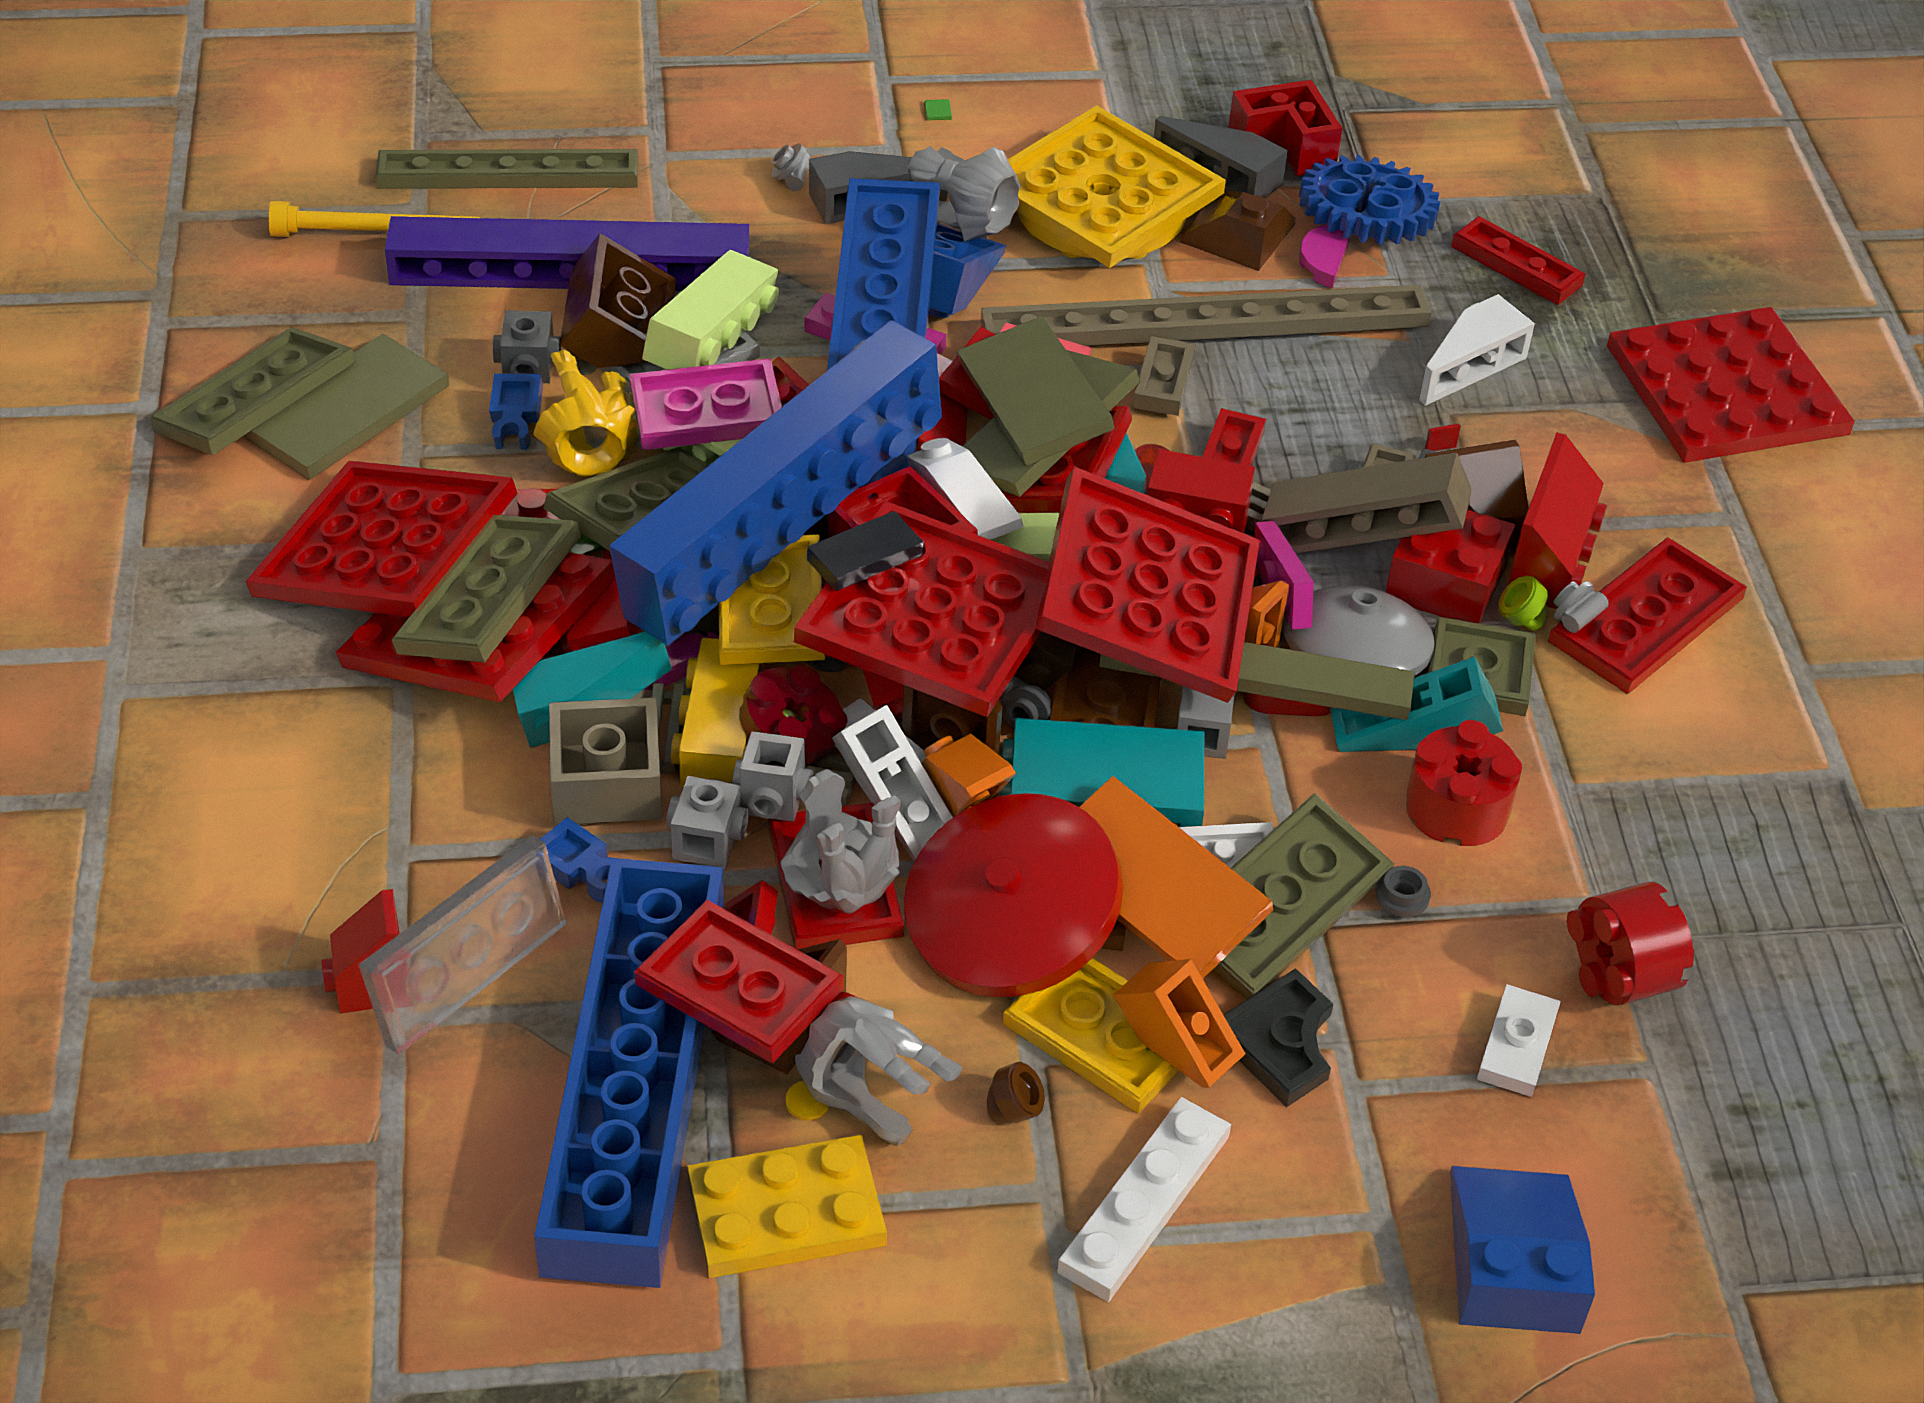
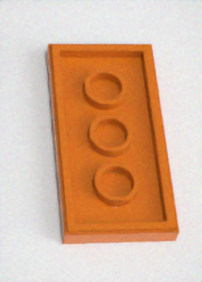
[1080,776,1273,979]

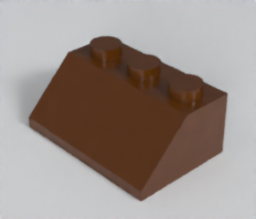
[559,233,676,368]

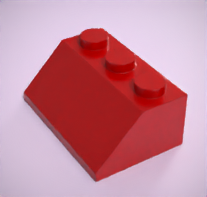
[1508,432,1607,609]

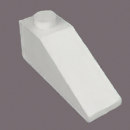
[1419,294,1535,406]
[906,438,1024,540]
[832,705,953,861]

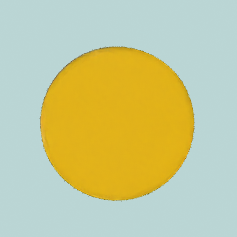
[785,1081,830,1121]

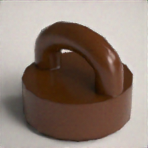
[987,1061,1045,1124]

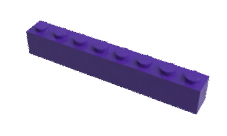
[385,216,750,291]

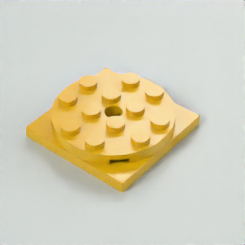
[1008,105,1226,268]

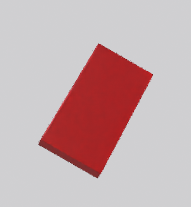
[1548,537,1747,694]

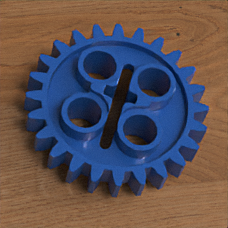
[1299,155,1440,245]

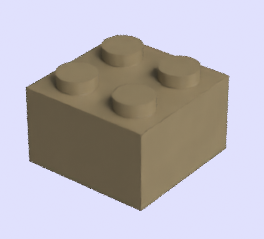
[549,698,662,825]

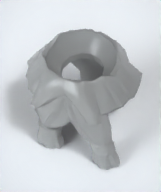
[907,146,1020,241]
[780,769,900,914]
[795,996,962,1146]

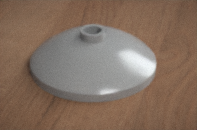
[1284,586,1435,676]

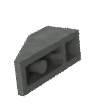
[1153,116,1288,198]
[809,151,948,224]

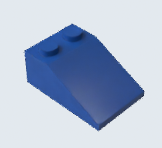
[928,222,1006,318]
[1450,1166,1595,1334]

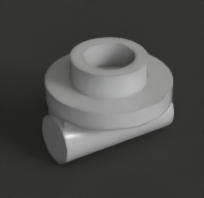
[771,143,811,191]
[1553,581,1609,633]

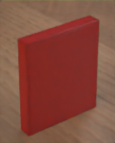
[1425,424,1461,451]

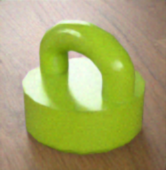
[1498,576,1548,631]

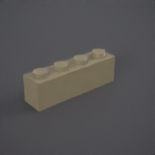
[1262,452,1472,553]

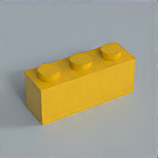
[671,638,763,787]

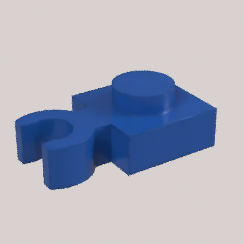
[489,374,543,450]
[529,817,612,903]

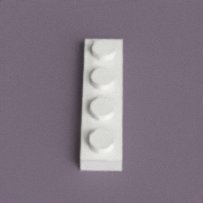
[1057,1097,1231,1303]

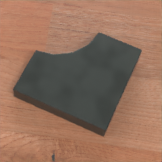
[1223,968,1334,1107]

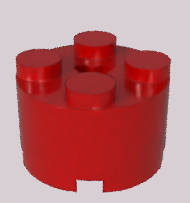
[1406,720,1523,846]
[1566,881,1694,1006]

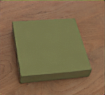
[1428,617,1536,716]

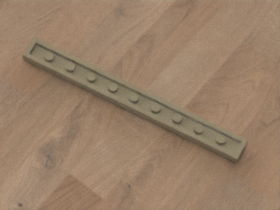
[981,285,1431,346]

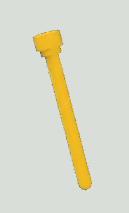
[269,201,481,237]

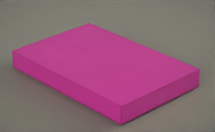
[629,359,782,450]

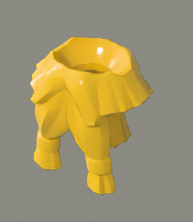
[533,350,639,477]

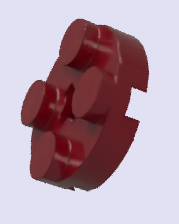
[739,664,848,764]

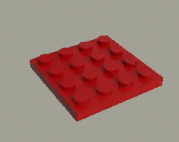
[1607,307,1855,463]
[245,461,518,617]
[1035,466,1260,703]
[793,501,1049,717]
[336,552,616,703]

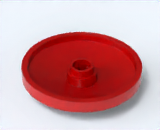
[904,793,1123,997]

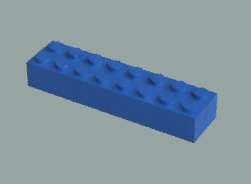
[609,320,942,646]
[534,858,724,1288]

